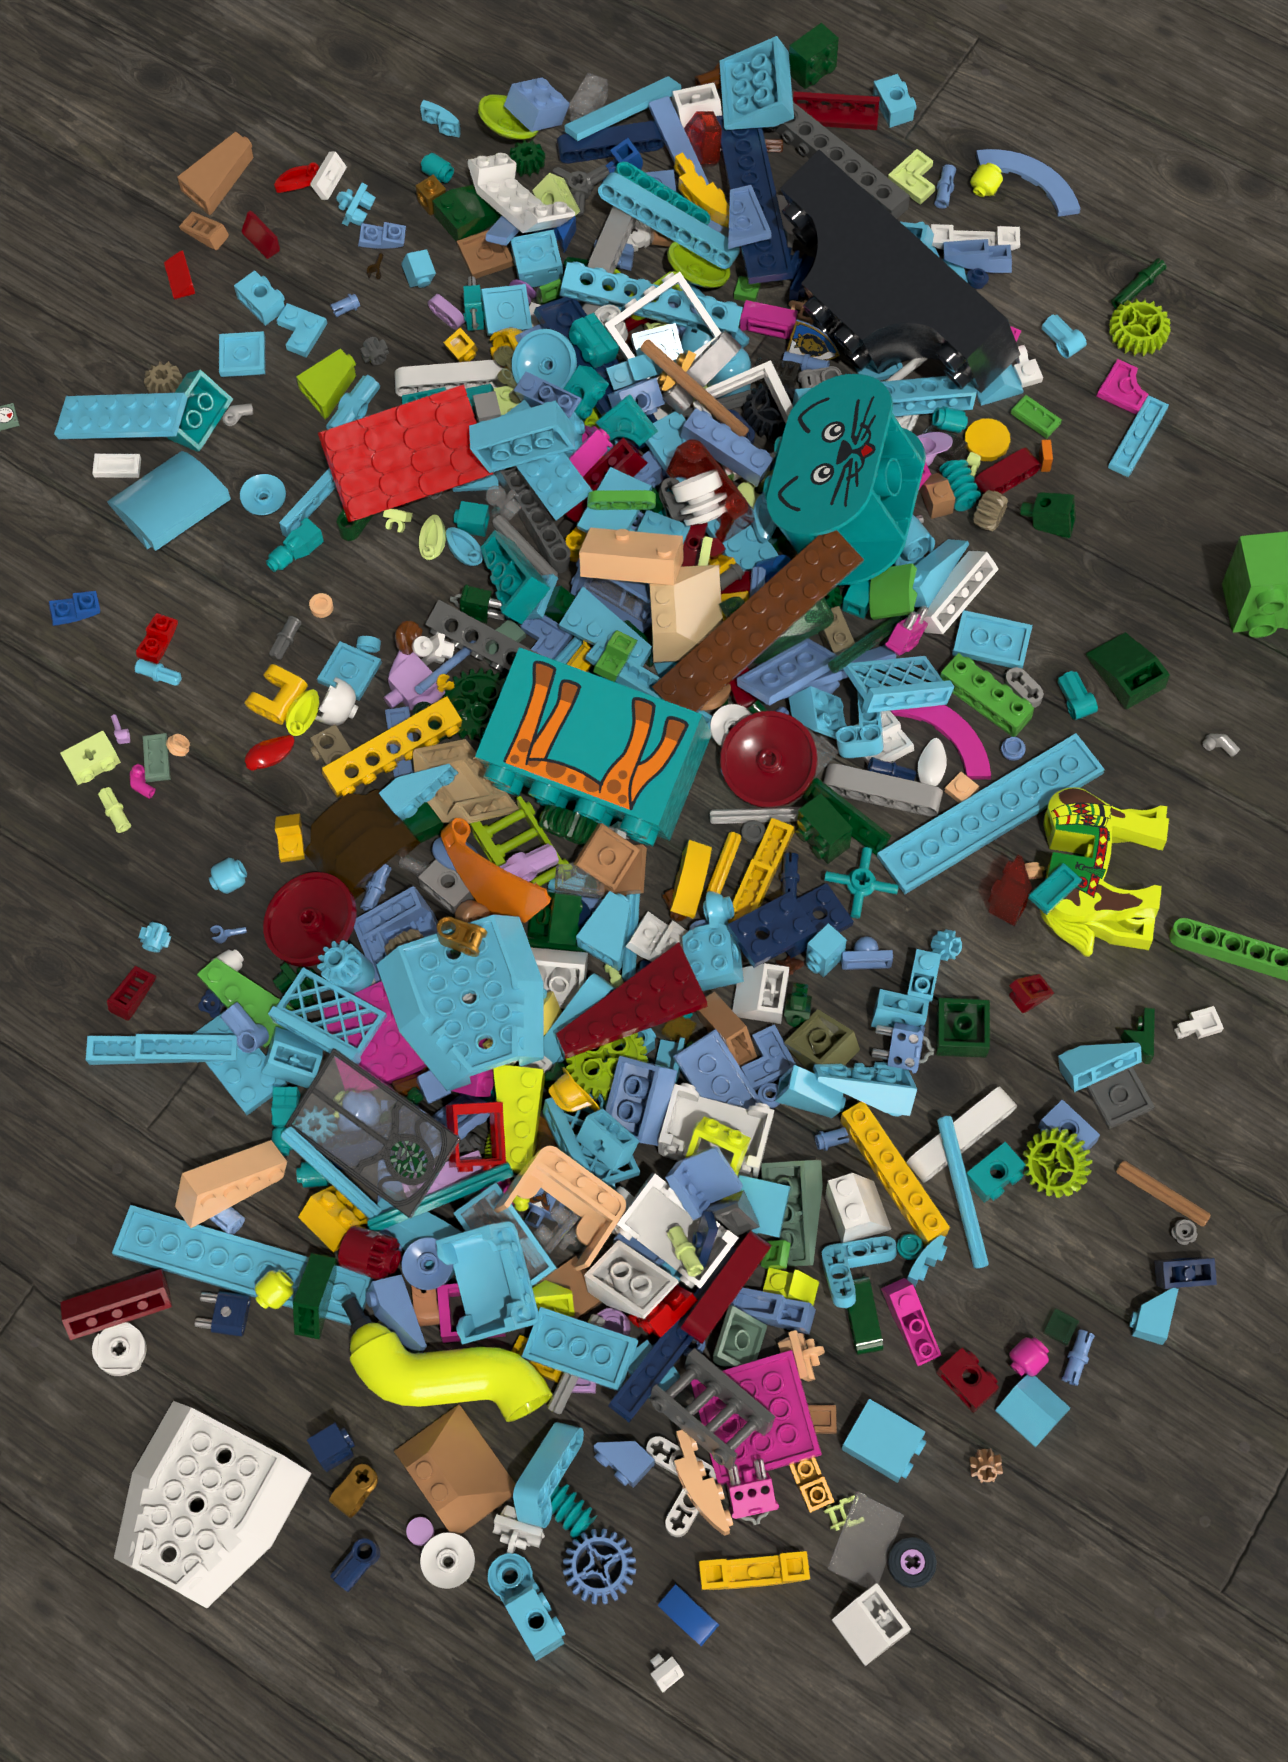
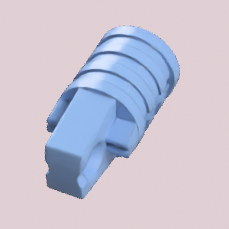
[210,1207,245,1235]

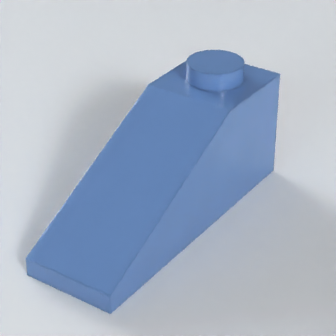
[366,1274,426,1354]

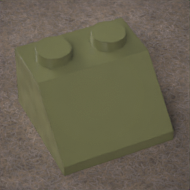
[784,1009,860,1074]

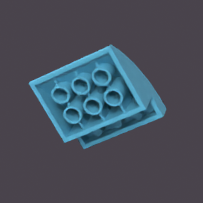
[107,451,231,551]

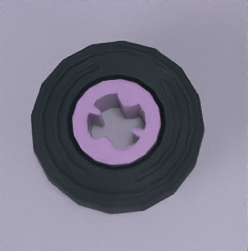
[887,1537,937,1588]

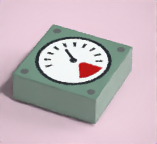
[0,403,20,431]

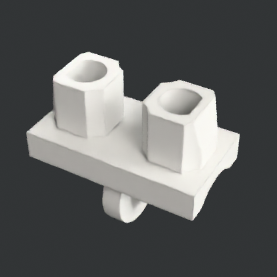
[412,633,455,666]
[493,1505,543,1553]

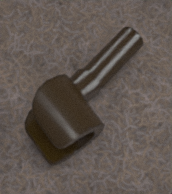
[367,253,384,280]

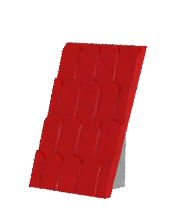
[318,384,493,522]

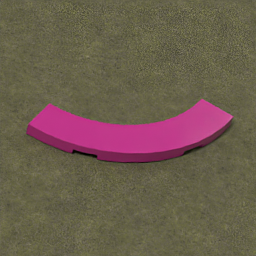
[891,705,991,780]

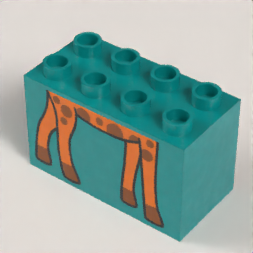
[475,647,712,847]

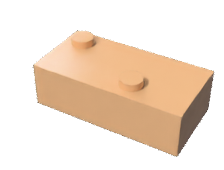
[579,528,683,585]

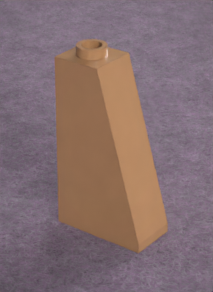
[177,132,254,215]

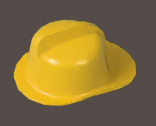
[549,1067,600,1112]

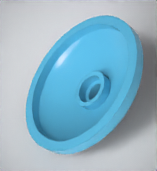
[512,329,577,389]

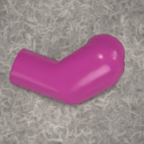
[130,764,155,799]

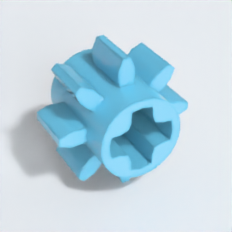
[138,922,171,952]
[931,929,962,961]

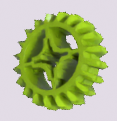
[1109,298,1171,357]
[1023,1127,1093,1198]

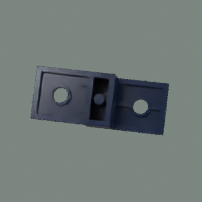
[727,883,854,968]

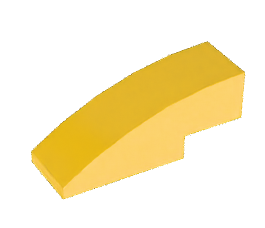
[670,840,712,918]

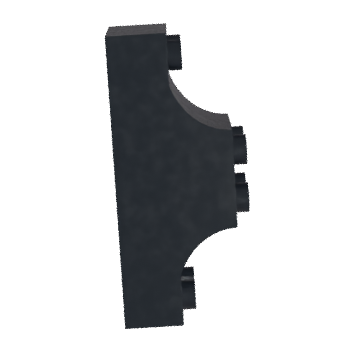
[780,149,1021,393]

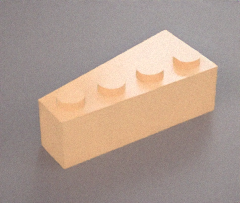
[175,1140,287,1229]

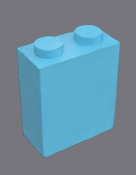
[842,1399,927,1483]

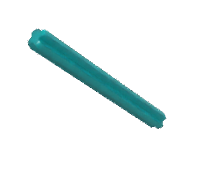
[367,1162,513,1232]

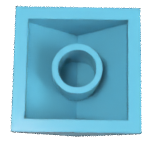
[975,364,1024,406]
[995,1375,1070,1448]

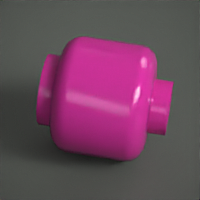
[1009,1337,1049,1377]

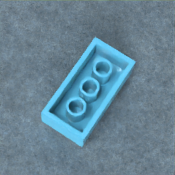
[469,400,575,473]

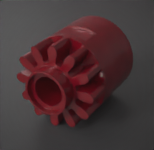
[338,1225,401,1280]

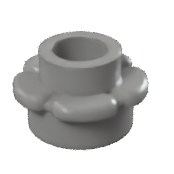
[1172,1220,1197,1245]

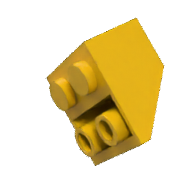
[298,1185,369,1252]

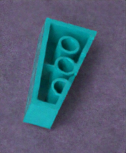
[480,530,551,624]

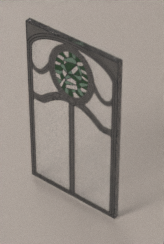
[285,1048,461,1218]

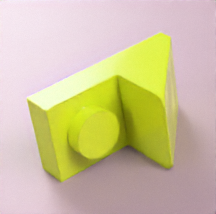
[763,1267,819,1306]

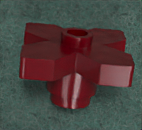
[681,522,726,567]

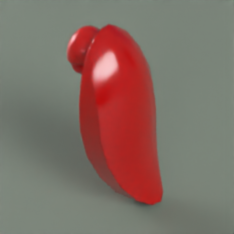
[274,163,319,193]
[245,735,294,771]

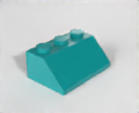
[167,370,233,452]

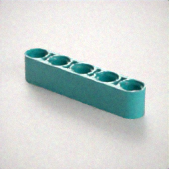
[614,162,711,226]

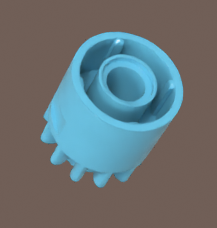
[317,940,375,994]

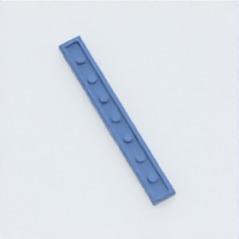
[648,96,729,238]

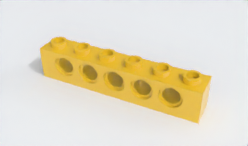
[322,696,462,798]
[840,1102,950,1248]

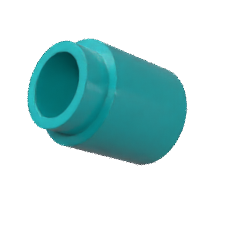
[421,153,454,183]
[932,406,968,433]
[296,1162,333,1188]

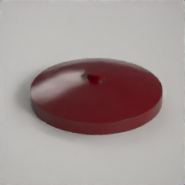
[721,711,818,808]
[263,872,357,967]

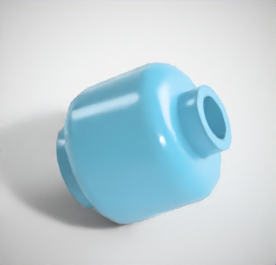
[209,858,247,894]

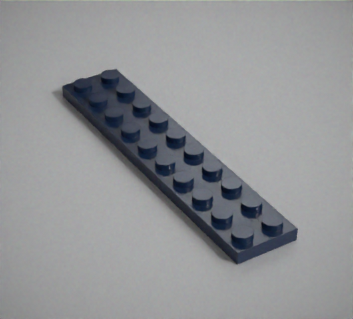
[716,115,793,284]

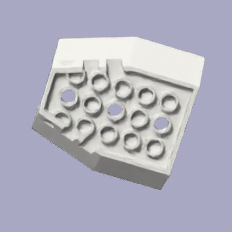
[114,1401,312,1608]

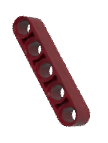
[680,1231,772,1344]

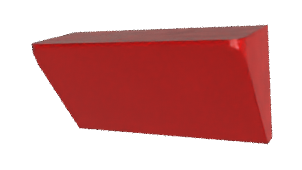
[164,250,195,299]

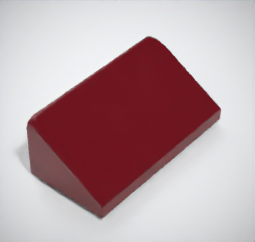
[242,210,280,259]

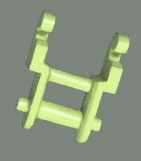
[824,1495,865,1531]

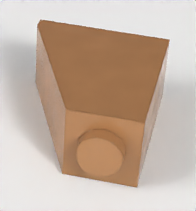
[696,992,757,1068]

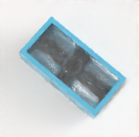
[454,1183,558,1287]

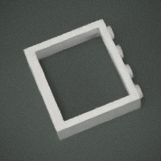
[604,272,721,385]
[693,360,793,481]

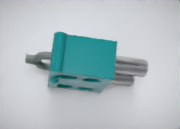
[463,276,485,331]

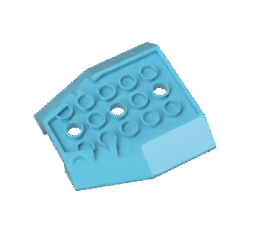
[376,915,544,1092]

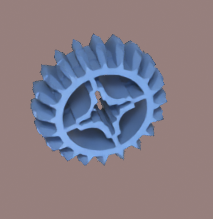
[563,1529,636,1605]

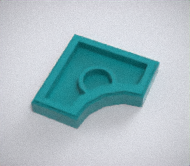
[596,394,658,447]

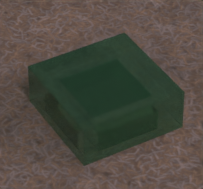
[1043,1309,1079,1346]

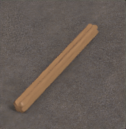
[640,339,749,437]

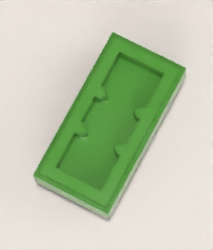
[1011,395,1062,439]

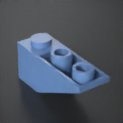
[514,372,582,419]

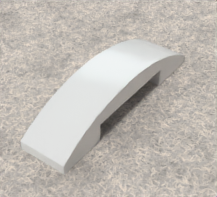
[931,224,1020,250]

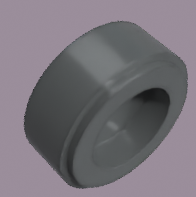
[741,820,766,846]

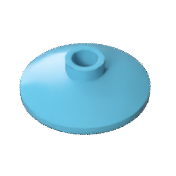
[240,474,286,515]

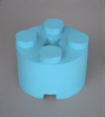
[894,515,935,566]

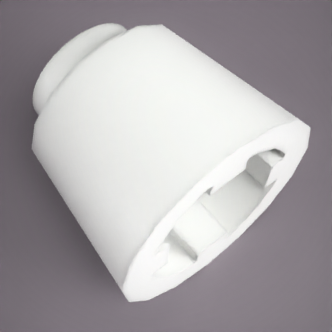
[211,949,244,972]

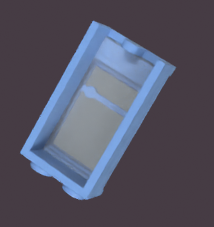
[571,558,652,633]

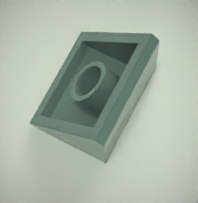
[713,1306,768,1369]

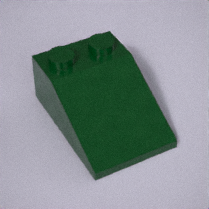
[432,185,502,242]

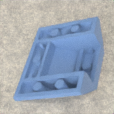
[354,886,452,983]

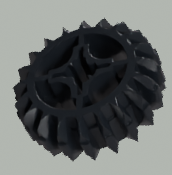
[744,383,795,440]

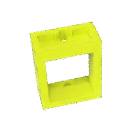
[685,1116,751,1177]

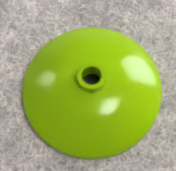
[478,95,539,140]
[667,242,730,288]

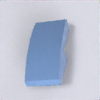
[358,222,406,249]

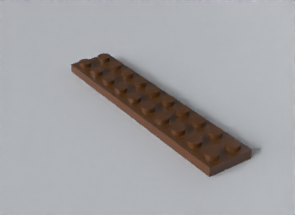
[652,530,864,712]

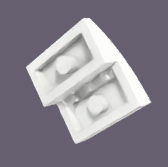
[854,711,914,765]
[625,911,688,962]

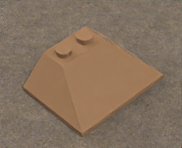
[394,1404,516,1535]

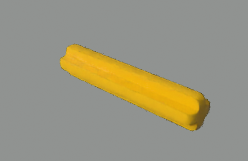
[707,832,741,894]

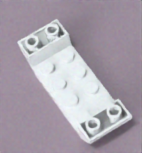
[468,153,575,233]

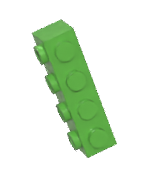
[940,653,1034,737]

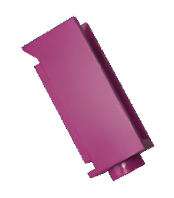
[740,300,798,339]

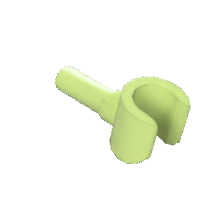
[967,452,981,483]

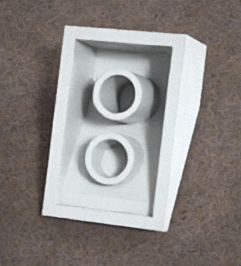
[584,1240,678,1319]

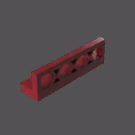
[793,91,880,130]

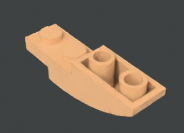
[674,1430,733,1536]

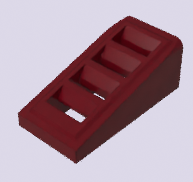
[107,966,156,1021]

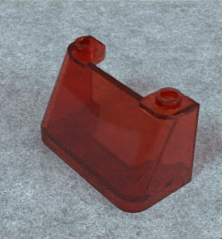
[666,439,755,543]

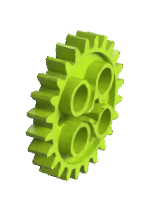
[565,1033,648,1101]

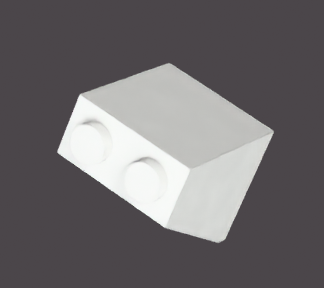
[825,1173,891,1243]

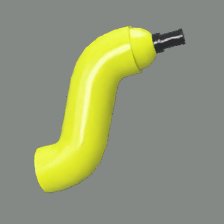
[341,1297,553,1422]

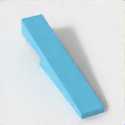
[585,640,713,729]
[86,1034,238,1065]

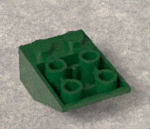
[1086,632,1170,709]

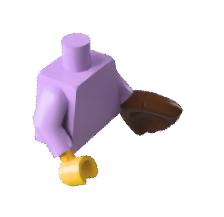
[383,620,454,710]

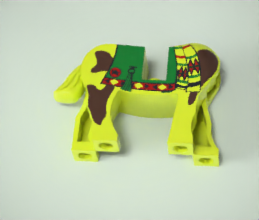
[1040,787,1169,957]

